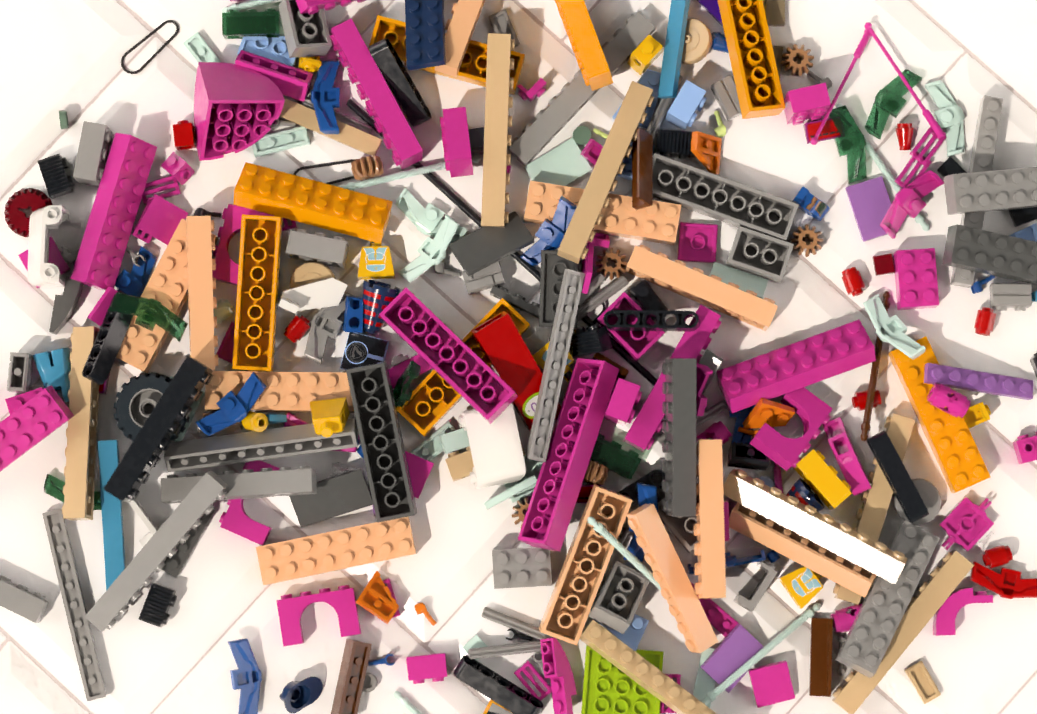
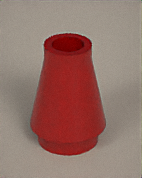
[895,123,914,150]

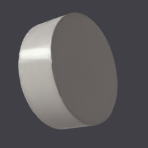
[362,672,378,692]

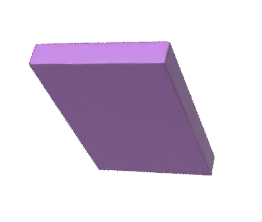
[845,176,900,242]
[700,623,764,693]

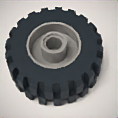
[113,372,190,441]

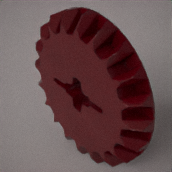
[4,188,53,237]

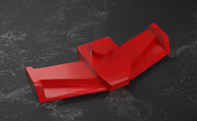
[970,561,1037,599]

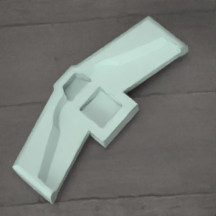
[924,80,965,157]
[395,187,469,243]
[397,214,460,283]
[863,294,926,360]

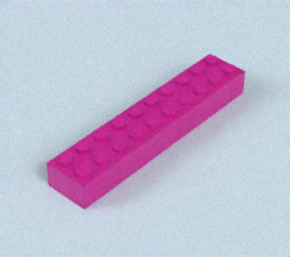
[518,358,619,552]

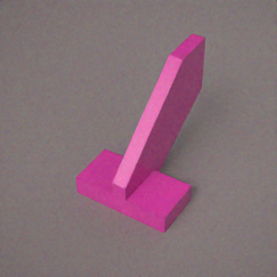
[581,232,610,294]

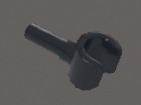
[194,208,221,218]
[505,629,533,641]

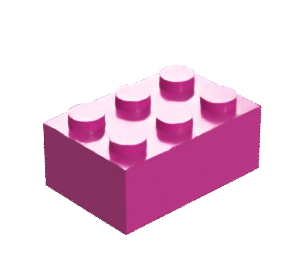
[784,82,831,126]
[440,107,474,178]
[893,248,939,310]
[597,292,665,361]
[603,378,642,427]

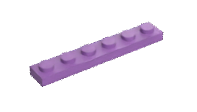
[924,363,1033,400]

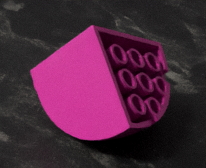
[194,62,285,161]

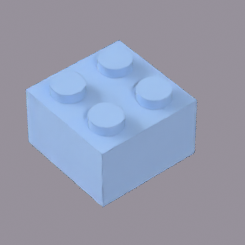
[665,80,707,131]

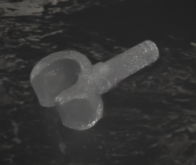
[972,531,994,555]

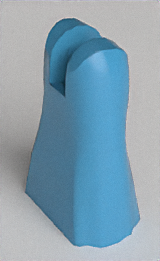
[33,348,71,403]

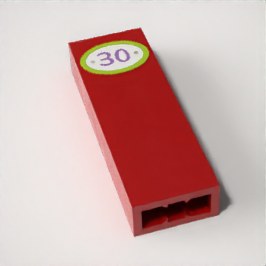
[471,311,561,431]

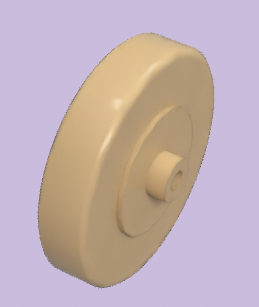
[681,18,712,64]
[290,262,335,288]

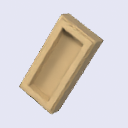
[904,661,941,704]

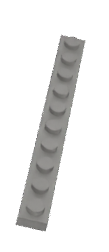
[525,269,585,463]
[42,509,107,702]

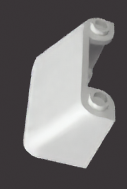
[27,205,70,287]
[458,403,526,489]

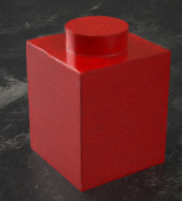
[173,120,196,150]

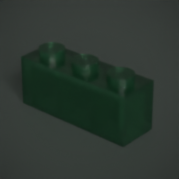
[222,9,281,39]
[590,433,642,481]

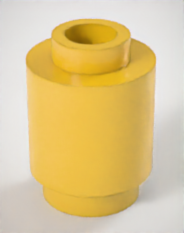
[241,411,268,432]

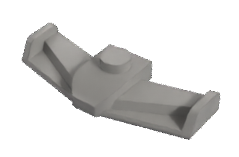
[304,291,354,365]

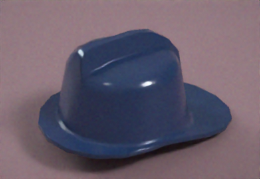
[279,676,323,714]

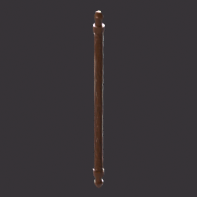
[860,291,890,441]

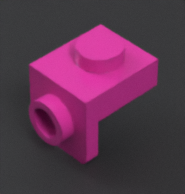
[517,78,547,102]
[580,139,603,165]
[161,152,195,185]

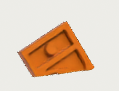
[691,131,722,175]
[743,398,795,429]
[355,571,399,624]

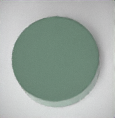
[59,110,69,129]
[573,126,592,146]

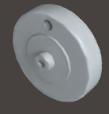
[894,479,941,525]

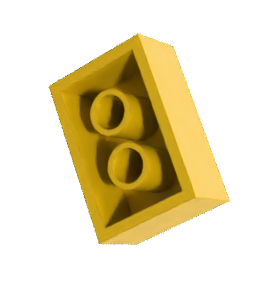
[793,449,852,510]

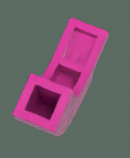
[933,588,993,636]

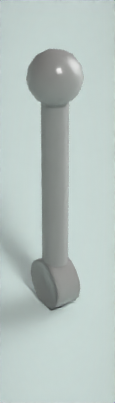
[837,635,845,676]

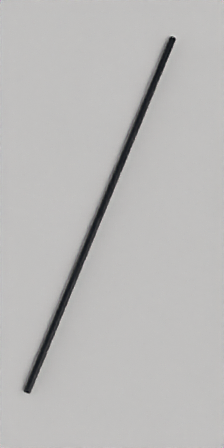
[346,99,658,386]

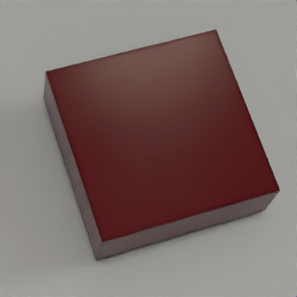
[872,254,895,276]

